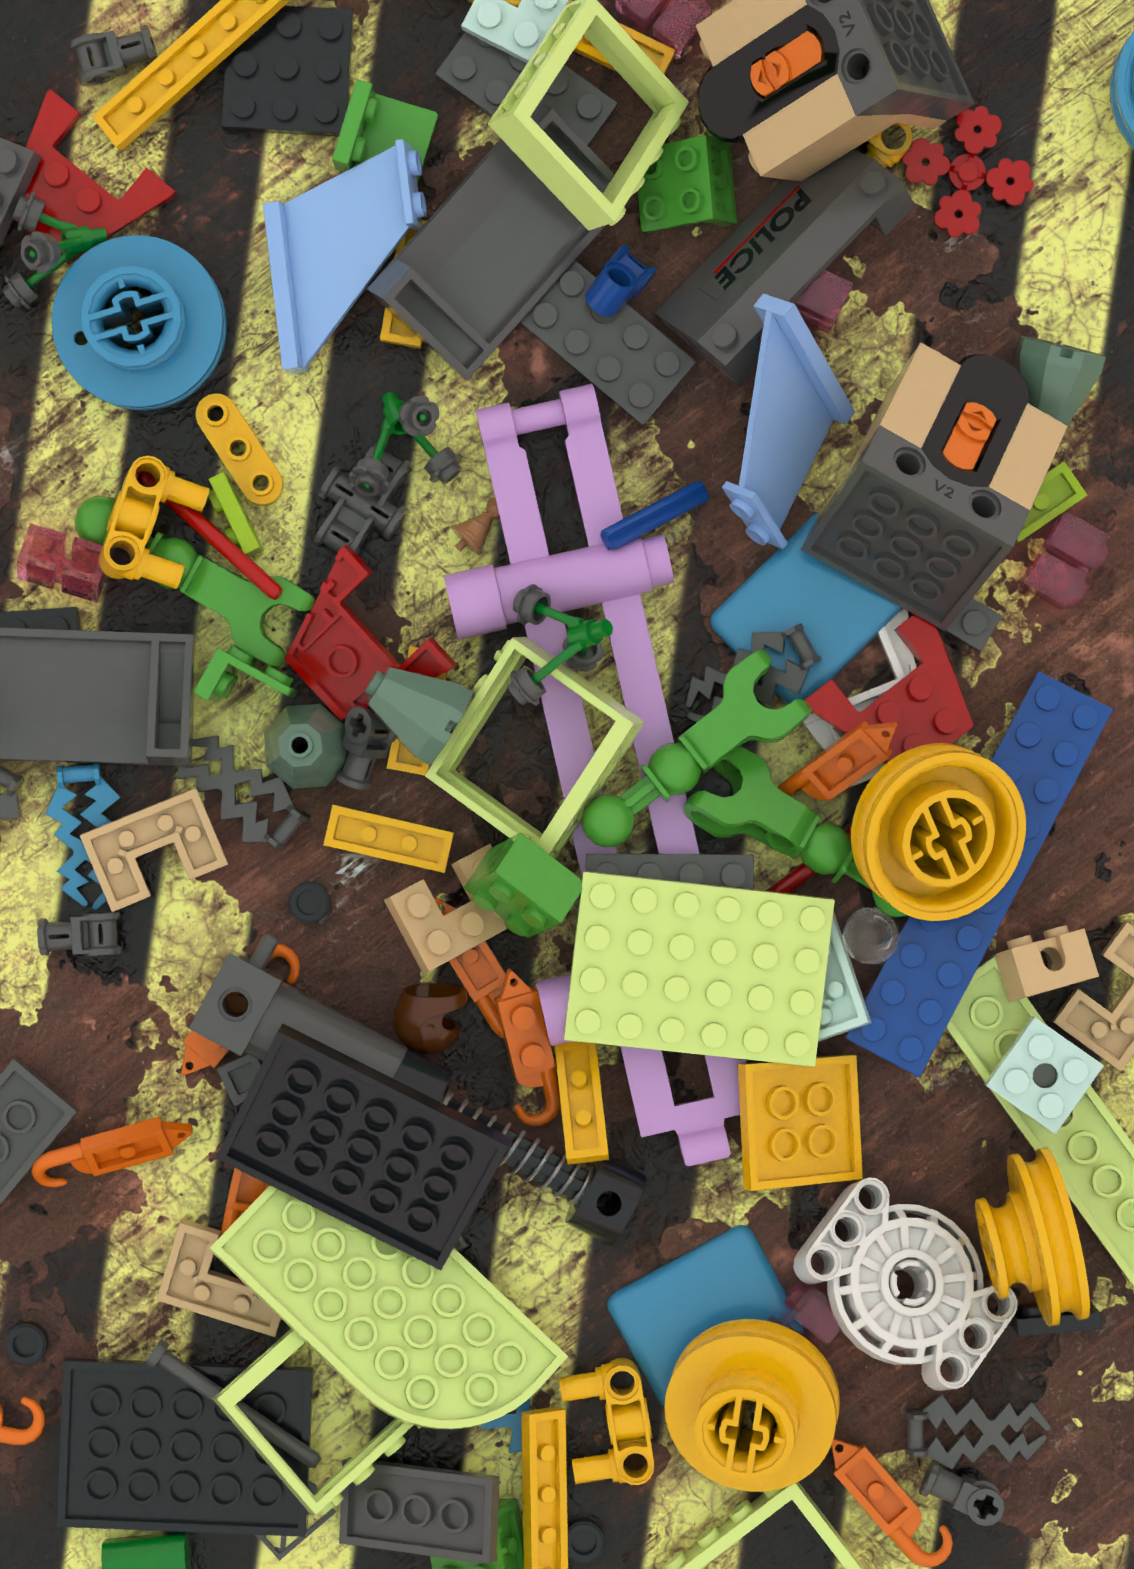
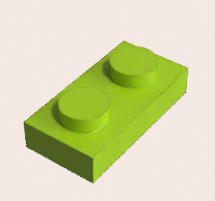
[1016,461,1088,543]
[208,472,264,557]

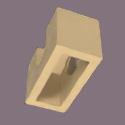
[994,925,1099,1002]

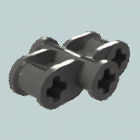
[314,441,412,554]

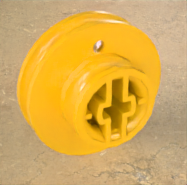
[851,743,1026,921]
[975,1147,1090,1327]
[665,1319,840,1492]

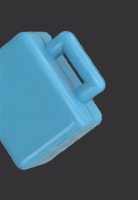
[710,513,903,705]
[607,1225,804,1407]

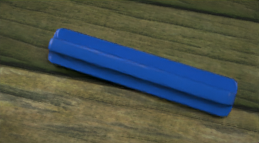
[600,481,709,550]

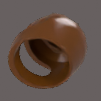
[393,983,468,1055]

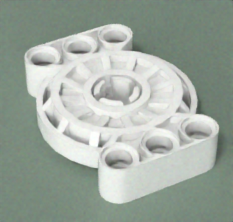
[793,1178,1018,1391]

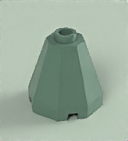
[1016,335,1106,426]
[364,667,474,765]
[264,704,348,789]

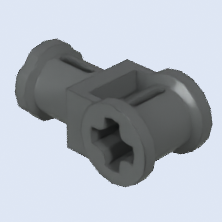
[69,25,158,86]
[336,707,397,790]
[37,912,123,956]
[919,1460,1005,1526]

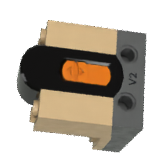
[696,0,975,182]
[800,343,1068,631]

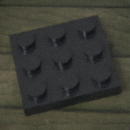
[221,6,354,137]

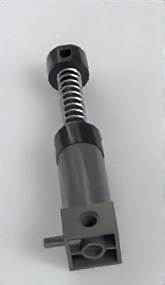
[189,933,647,1246]

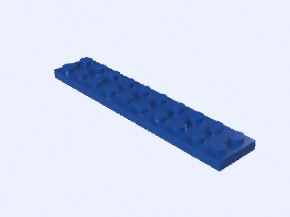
[846,671,1113,1078]

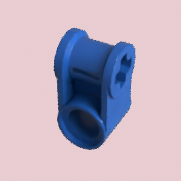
[585,244,657,317]

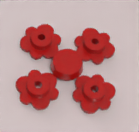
[902,106,1034,238]

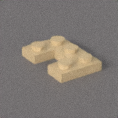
[80,787,228,912]
[384,844,508,974]
[1051,921,1134,1071]
[156,1219,281,1337]

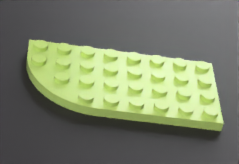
[209,1186,568,1430]

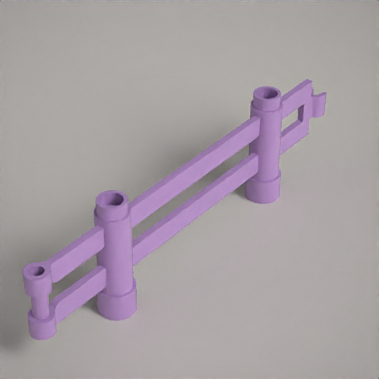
[444,384,747,1166]

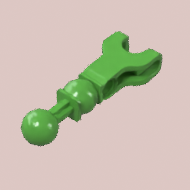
[74,496,316,667]
[581,650,812,847]
[684,746,907,918]

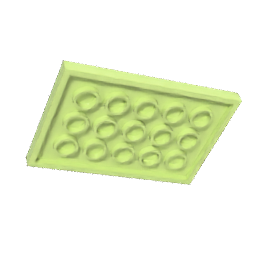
[563,871,835,1067]

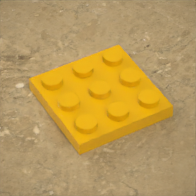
[738,1054,863,1191]

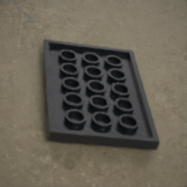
[216,1023,512,1270]
[57,1358,314,1537]

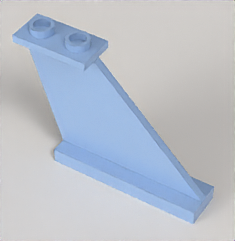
[263,139,427,374]
[722,293,855,549]

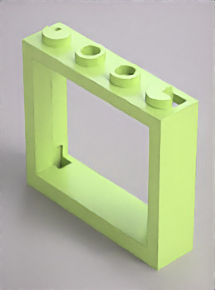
[488,0,689,231]
[425,637,645,859]
[212,1328,421,1515]
[663,1482,865,1569]

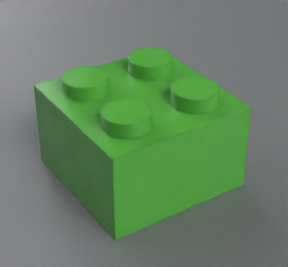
[464,832,583,938]

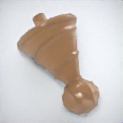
[451,498,500,555]

